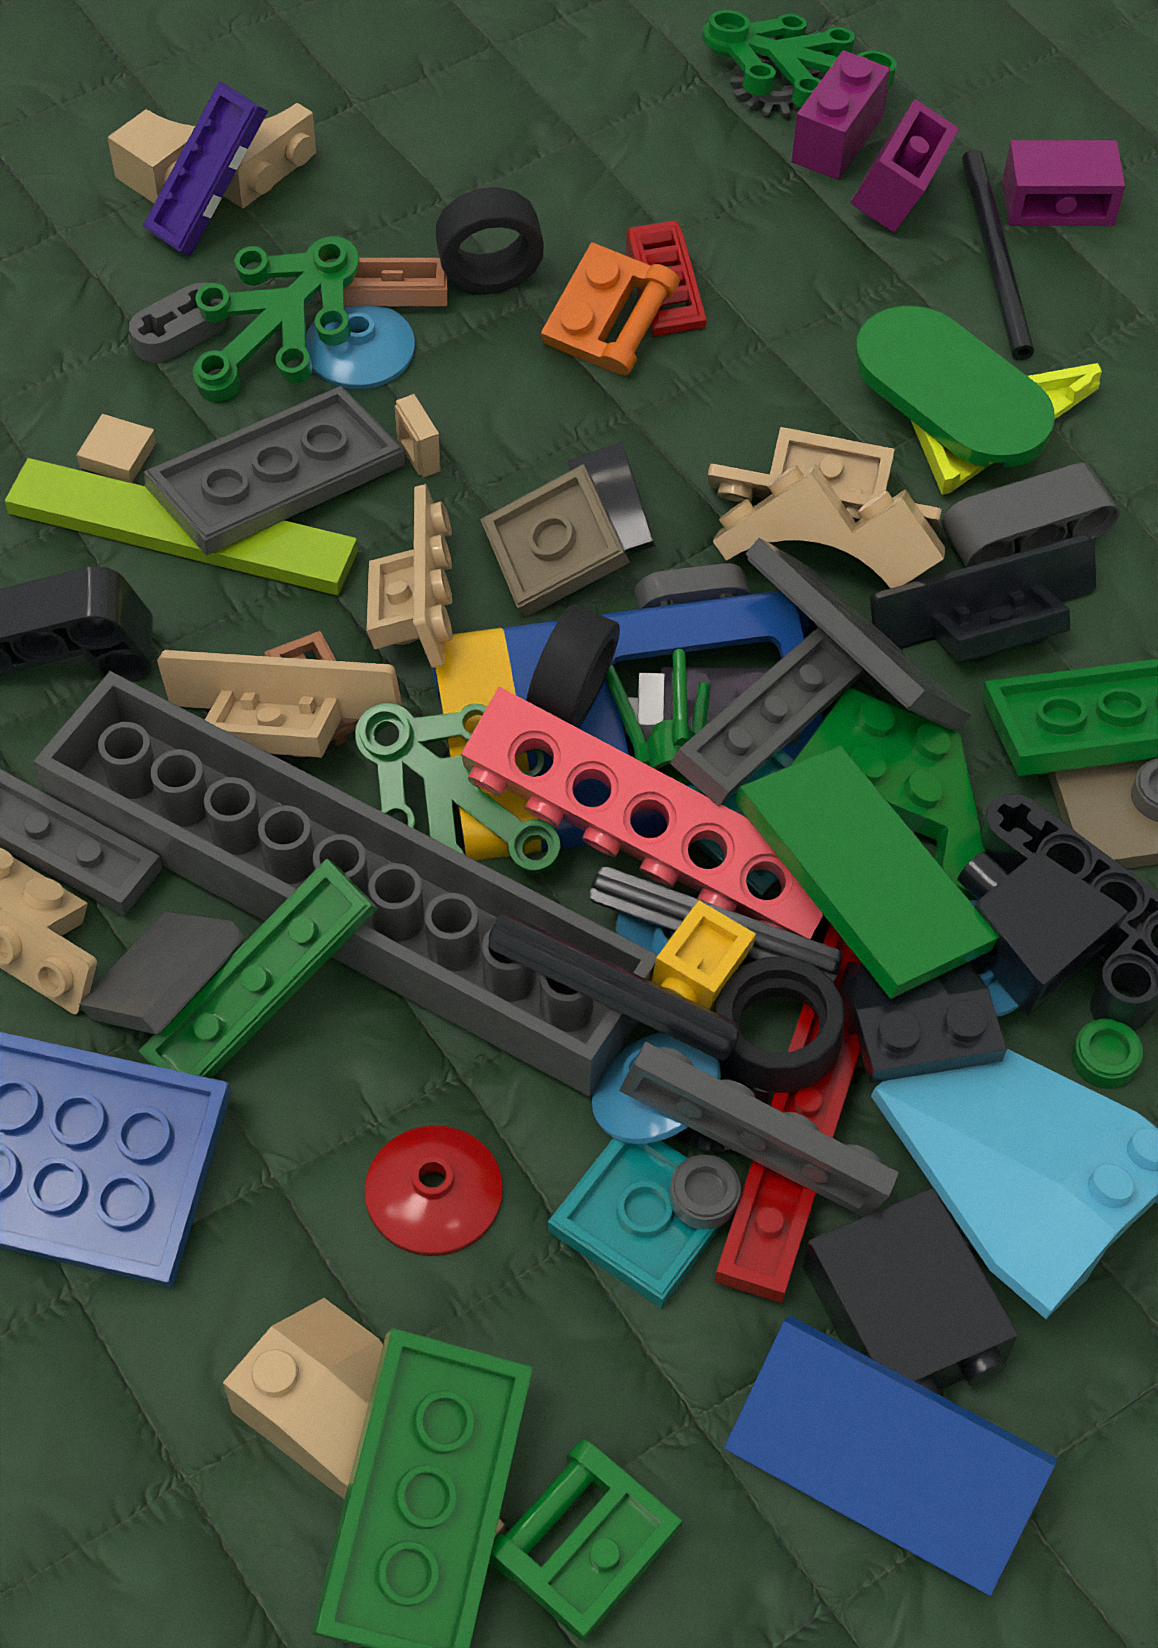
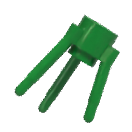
[606,649,710,784]

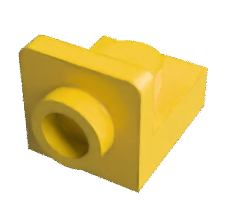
[651,900,756,1011]

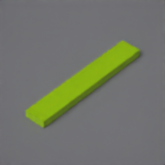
[5,458,358,596]

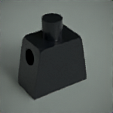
[957,852,1128,1016]

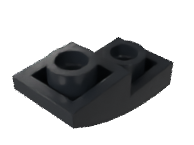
[567,441,655,556]

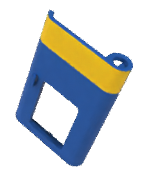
[432,590,823,861]

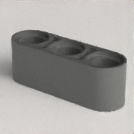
[941,463,1120,567]

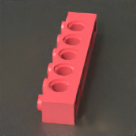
[461,687,823,939]

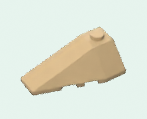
[223,1298,504,1535]

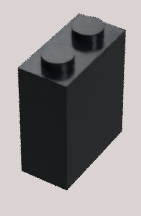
[803,1188,1018,1396]

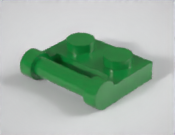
[489,1439,682,1643]

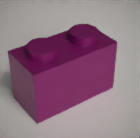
[791,50,890,180]
[850,99,959,232]
[1002,140,1125,226]

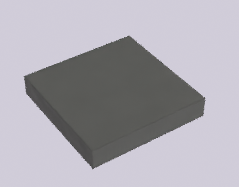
[79,911,245,1034]

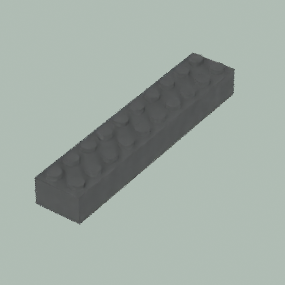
[33,671,658,1097]

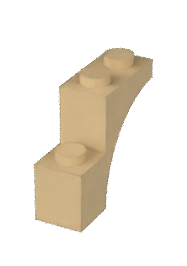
[107,103,317,209]
[713,464,945,589]

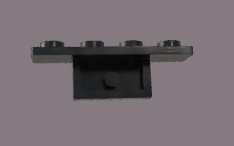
[870,534,1096,662]

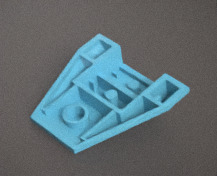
[871,1049,1158,1319]

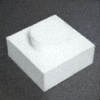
[625,673,664,742]

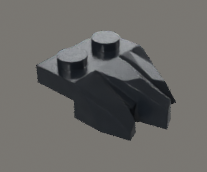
[838,962,1007,1083]

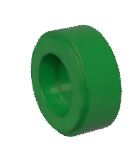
[1072,1019,1143,1089]

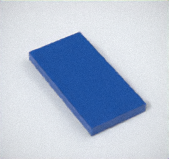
[724,1315,1058,1596]

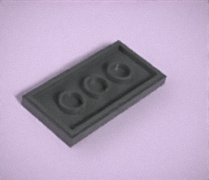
[143,386,405,555]
[746,538,971,731]

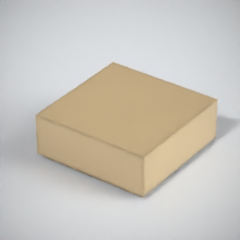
[395,394,441,478]
[77,414,157,483]

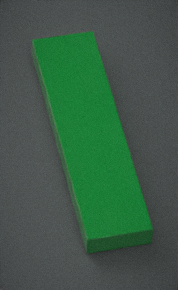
[139,859,378,1078]

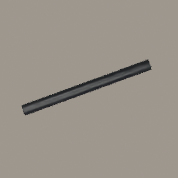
[962,149,1034,360]

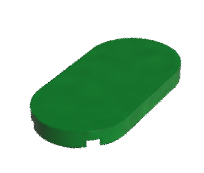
[855,306,1055,468]

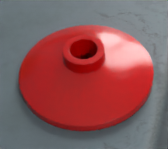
[365,1125,503,1256]

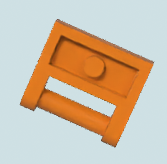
[541,242,680,376]

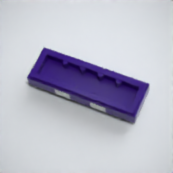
[143,81,268,256]

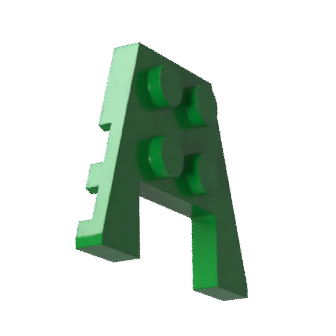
[791,687,985,901]

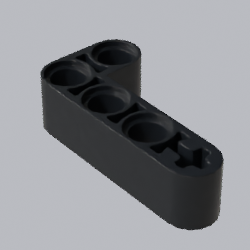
[0,566,153,682]
[981,793,1158,1032]

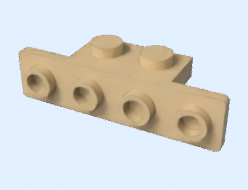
[707,427,942,532]
[366,484,453,668]
[157,650,403,758]
[0,848,97,1014]

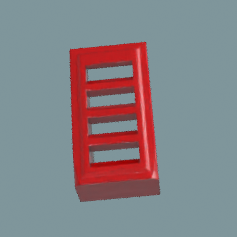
[626,221,707,337]

